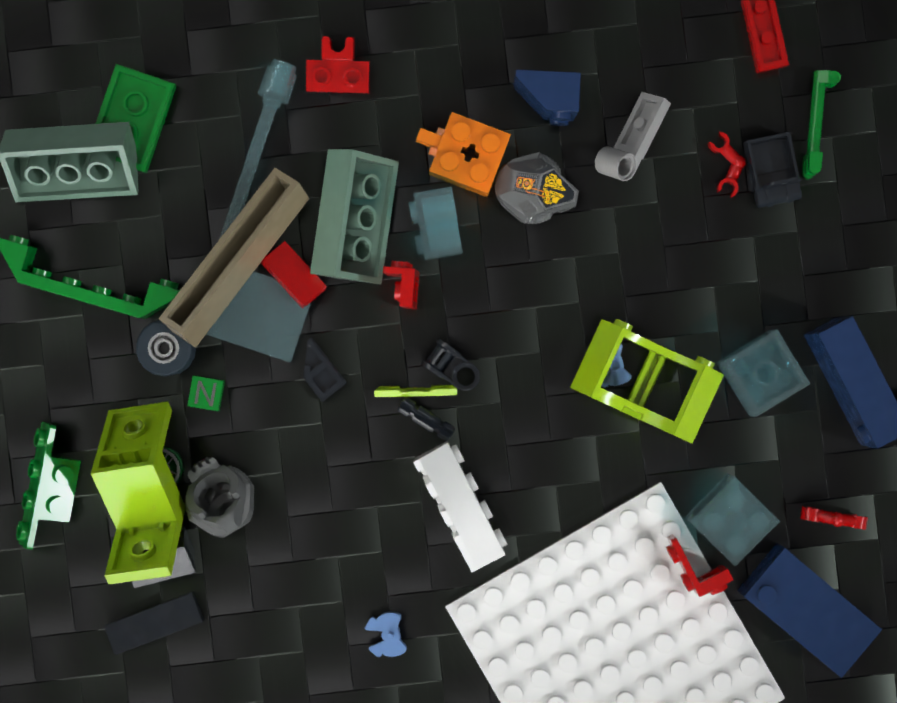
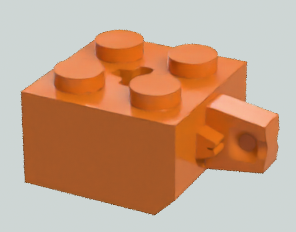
[416,112,511,198]

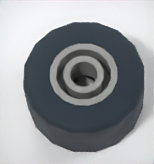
[136,320,196,376]

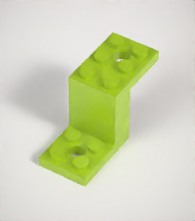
[91,401,185,584]

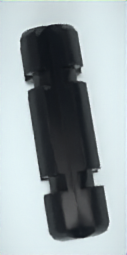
[397,397,455,441]

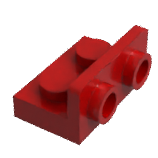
[383,261,420,309]

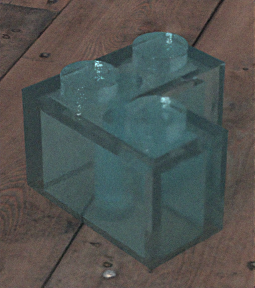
[409,186,463,261]

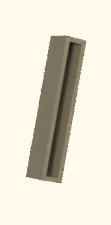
[159,168,309,348]

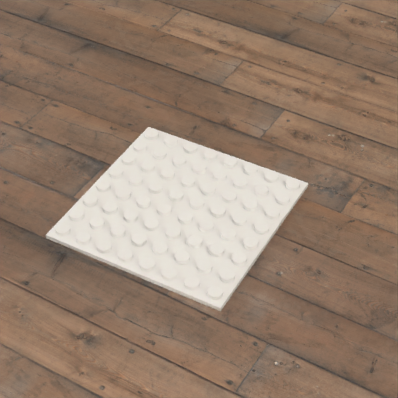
[445,482,785,703]

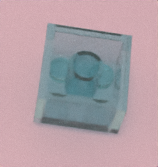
[716,329,810,417]
[685,474,780,566]

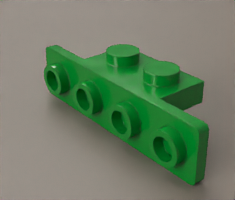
[16,421,81,550]

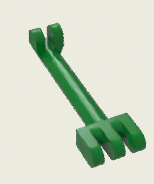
[801,70,841,179]

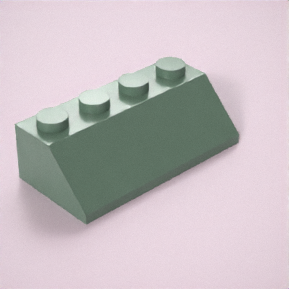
[0,122,139,202]
[310,149,399,284]

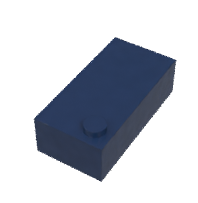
[804,316,897,449]
[737,543,882,678]

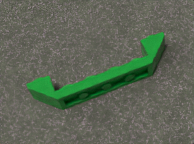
[0,234,180,319]

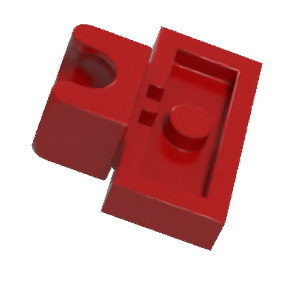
[306,36,370,93]

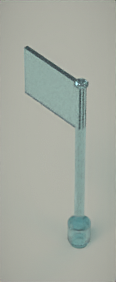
[206,59,311,363]

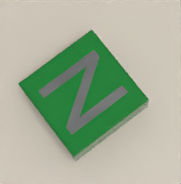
[188,375,225,411]

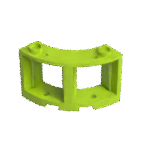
[570,319,724,444]

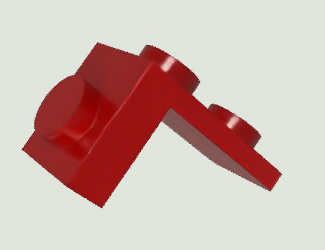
[666,534,733,597]

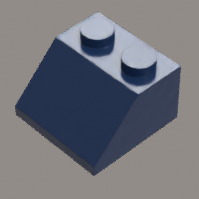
[513,70,581,126]

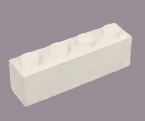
[413,441,508,572]

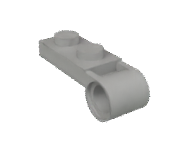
[595,92,671,181]

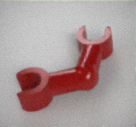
[708,132,746,198]
[800,506,868,530]

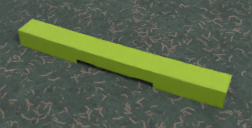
[374,385,457,397]

